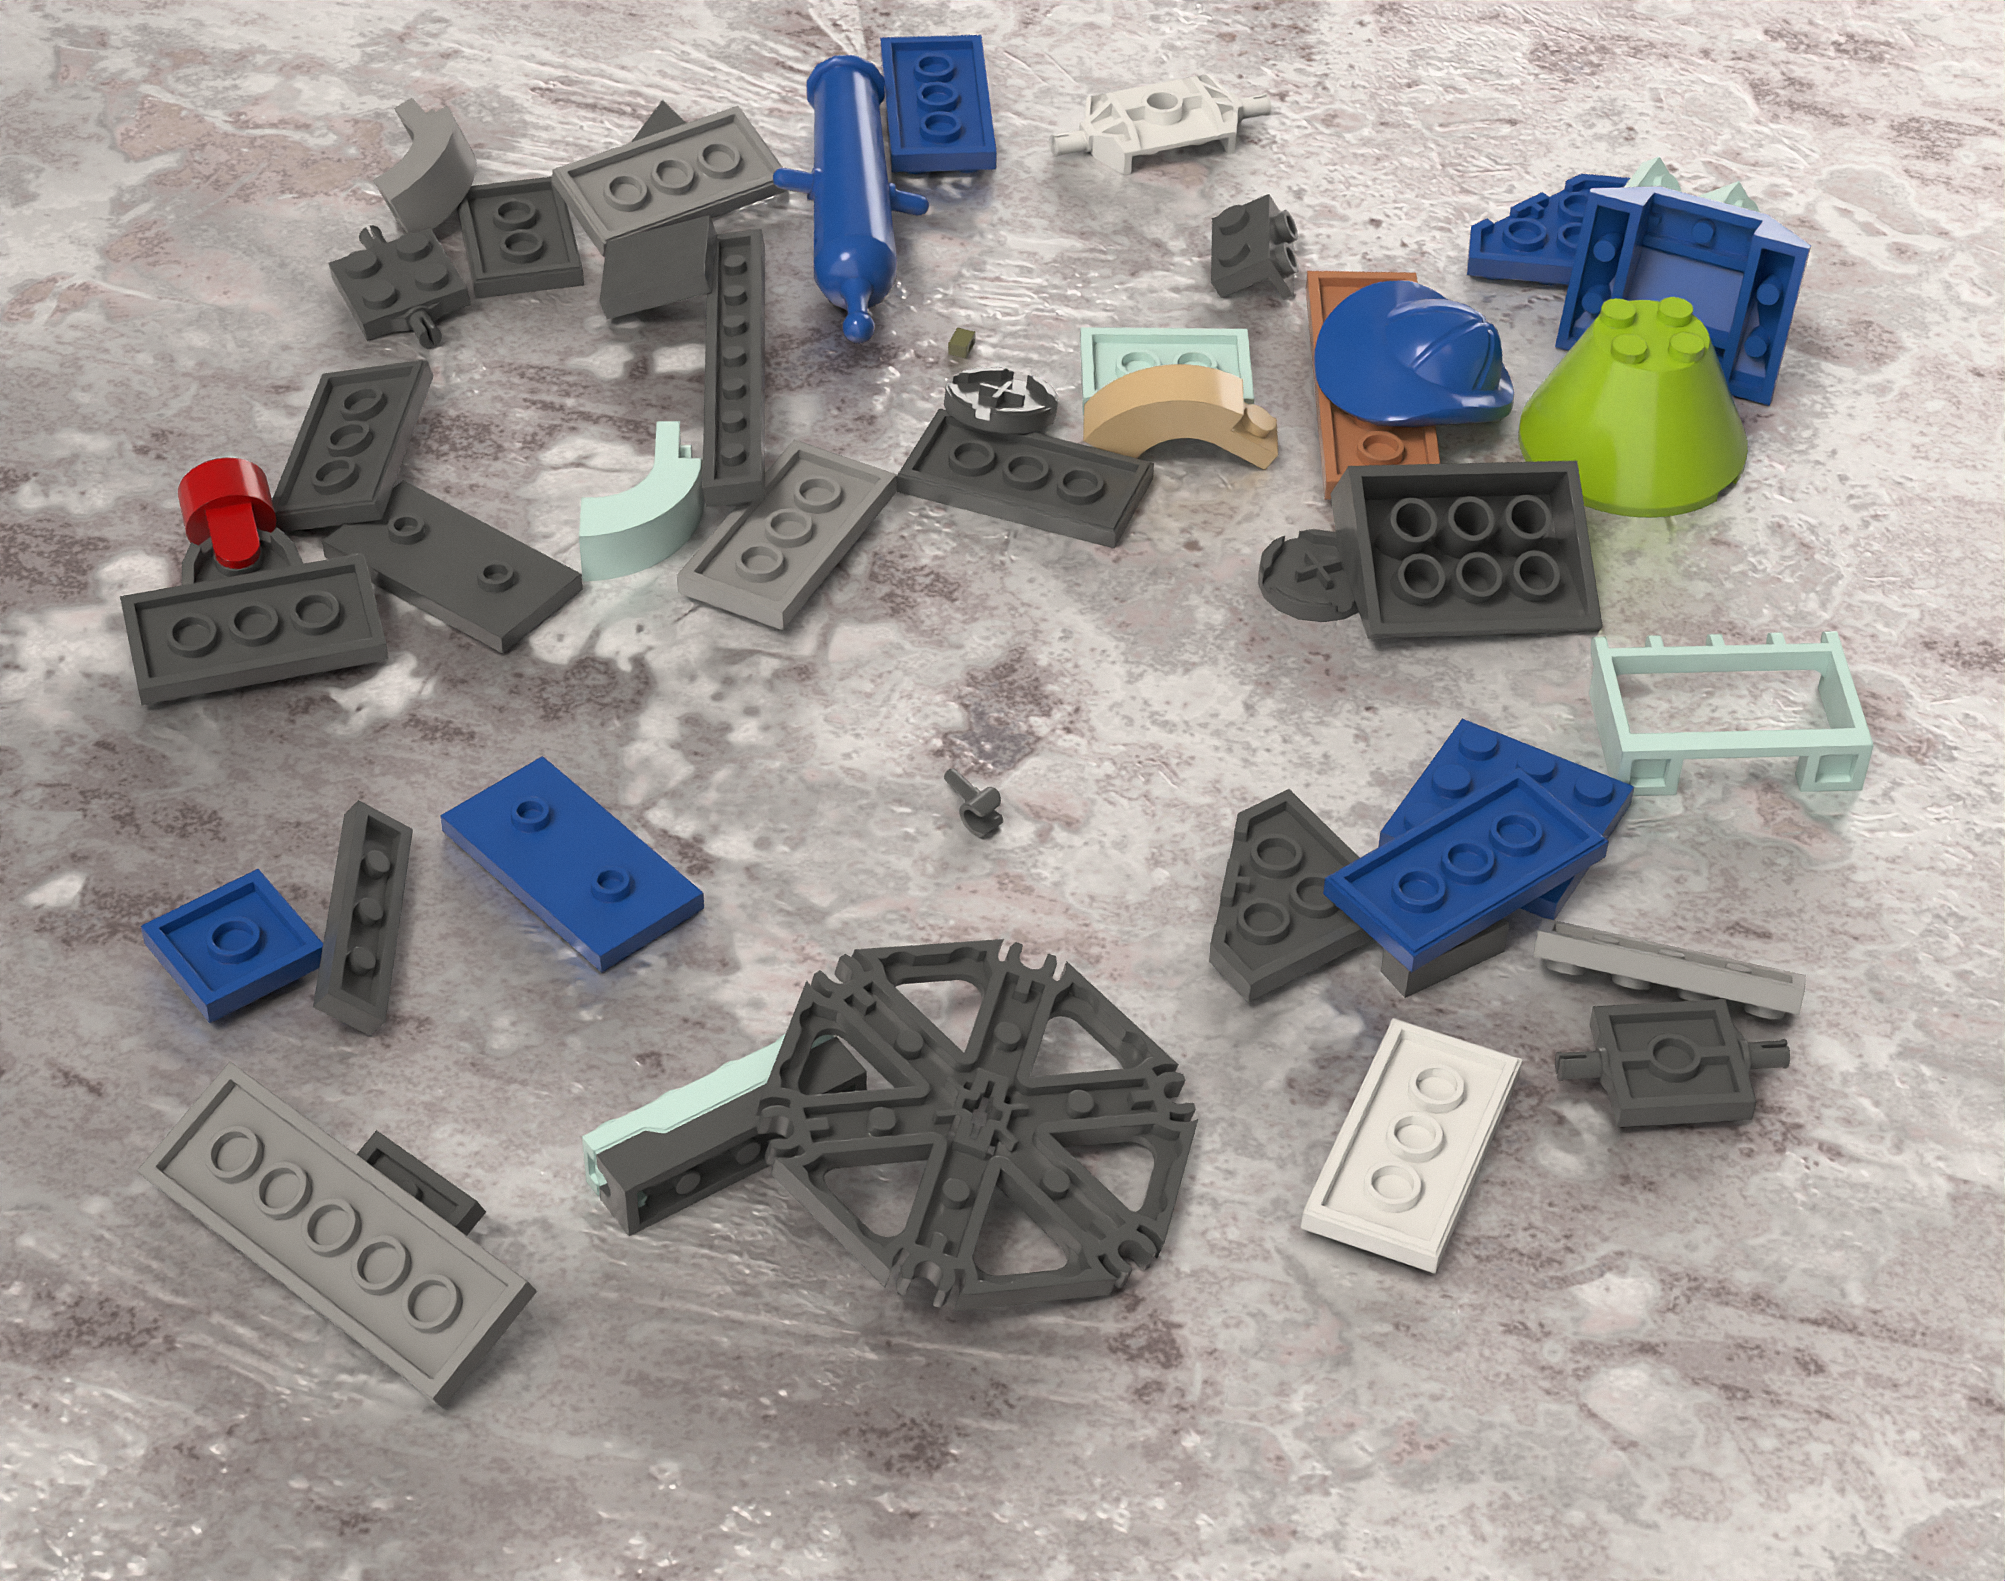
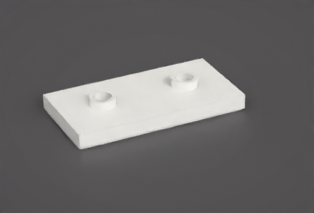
[1301,1018,1523,1273]

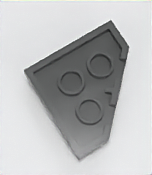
[1209,789,1373,1003]

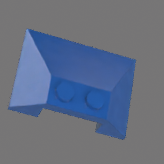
[1555,186,1811,405]

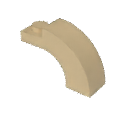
[1083,364,1278,470]

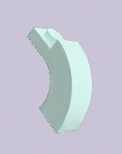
[579,421,704,582]

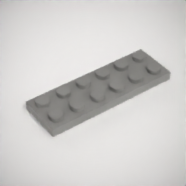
[137,1062,537,1408]

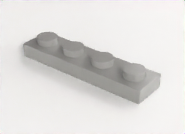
[1533,918,1806,1019]

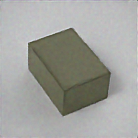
[948,327,976,358]

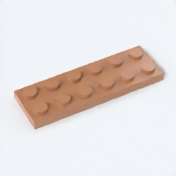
[1306,271,1440,500]

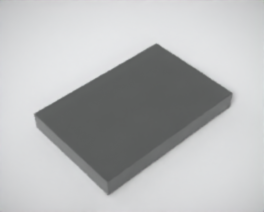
[457,176,584,299]

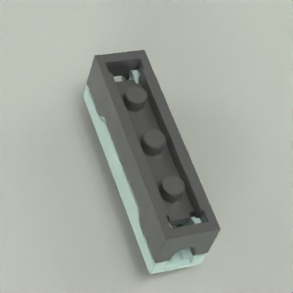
[582,1034,867,1236]

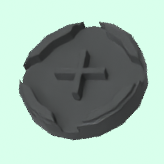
[944,367,1059,434]
[1258,529,1359,623]

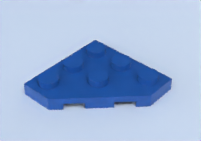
[1467,173,1630,285]

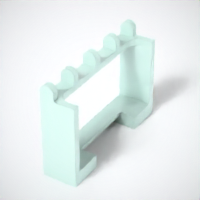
[1589,631,1874,796]

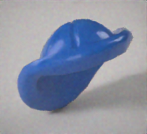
[1314,280,1514,427]

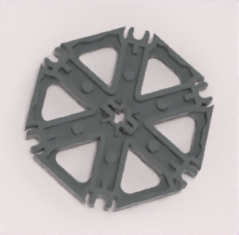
[755,939,1198,1312]

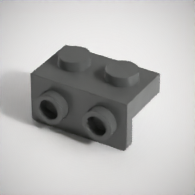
[1211,194,1299,299]

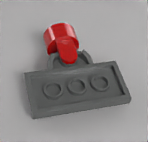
[120,457,388,705]

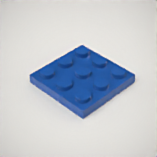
[1378,718,1635,920]

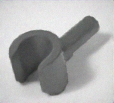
[944,768,1004,837]

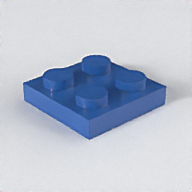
[141,869,323,1023]

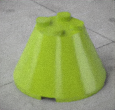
[1518,297,1748,518]

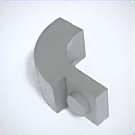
[373,98,477,234]

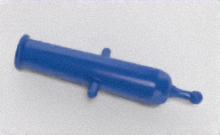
[773,55,929,343]

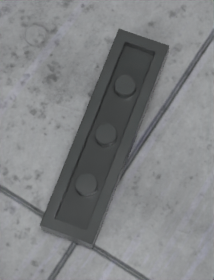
[313,800,413,1036]

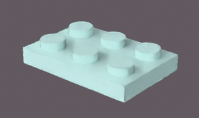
[1080,327,1254,415]

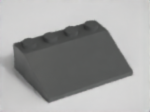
[1331,461,1603,639]

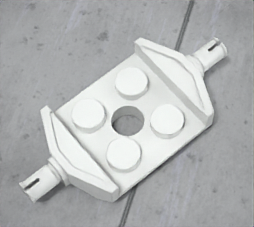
[1049,74,1271,175]

